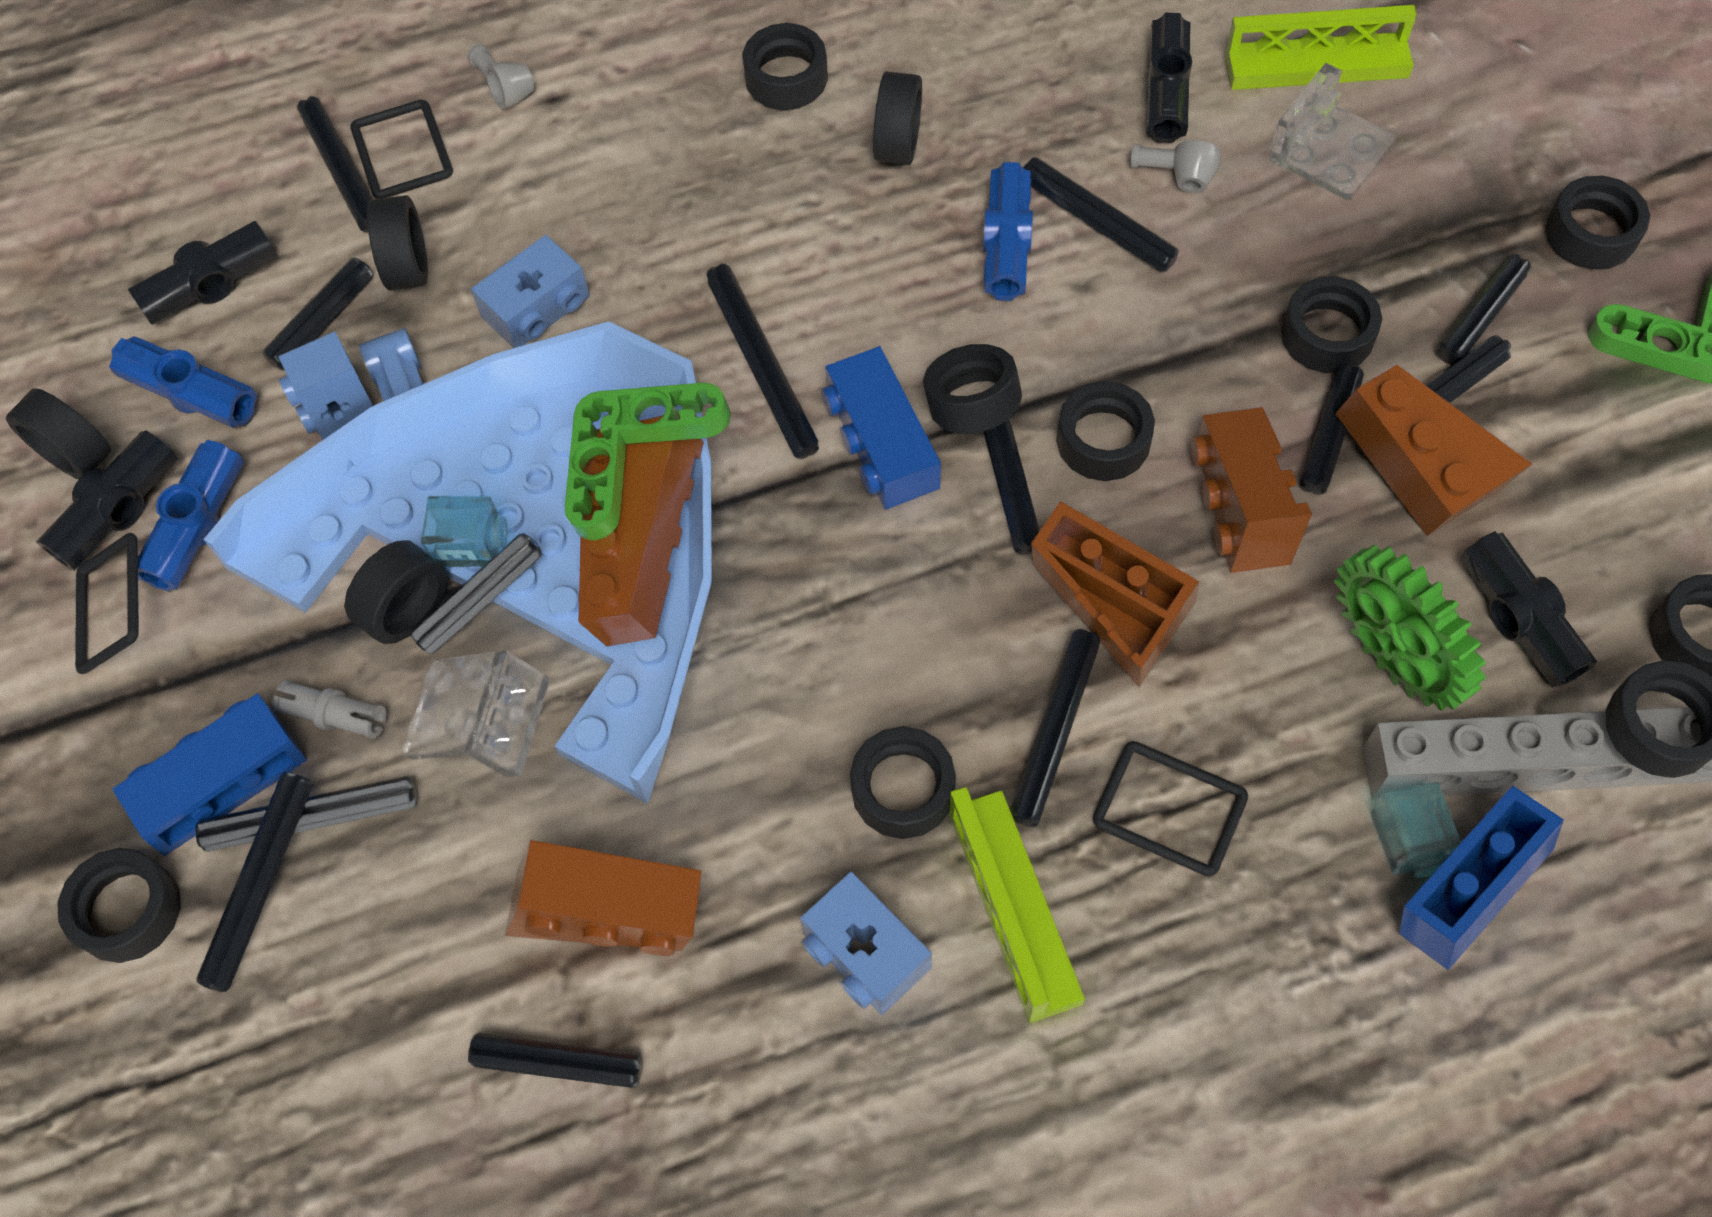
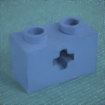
[471,235,590,348]
[278,332,373,440]
[800,872,932,1016]

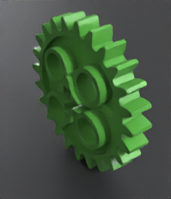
[1334,545,1486,711]

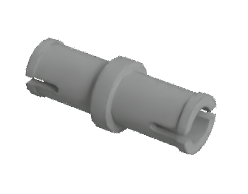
[273,680,386,739]

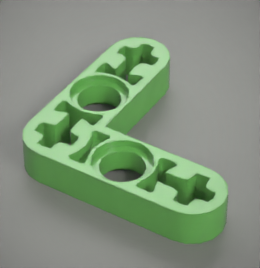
[1588,273,1712,383]
[565,383,731,540]

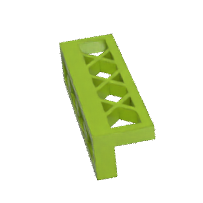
[1224,5,1417,90]
[949,787,1085,1024]

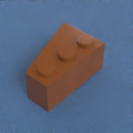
[1336,365,1532,536]
[1190,407,1312,573]
[1031,501,1199,688]
[505,840,702,956]

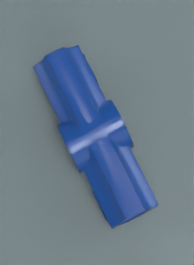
[983,162,1033,301]
[109,336,258,428]
[138,440,244,592]

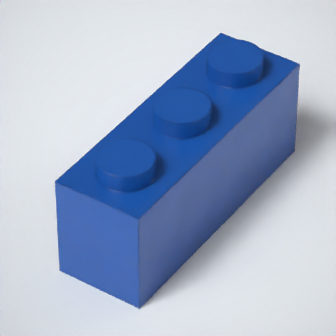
[821,346,941,510]
[112,693,307,856]
[1399,785,1564,970]

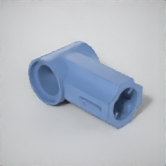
[358,328,424,401]

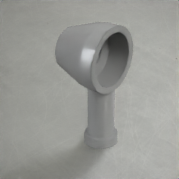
[467,44,534,109]
[1131,140,1221,193]

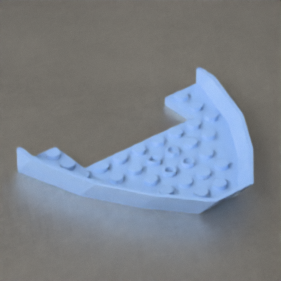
[203,321,712,804]

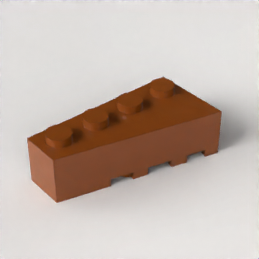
[578,413,704,647]

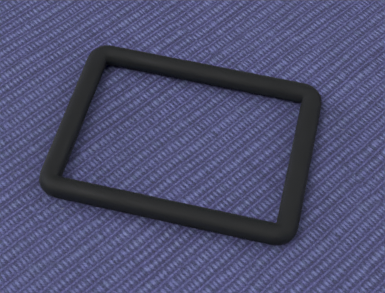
[350,99,453,199]
[75,533,139,674]
[1093,741,1248,877]

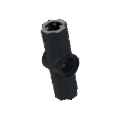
[1146,12,1193,143]
[128,221,278,325]
[36,430,179,570]
[1460,531,1598,688]

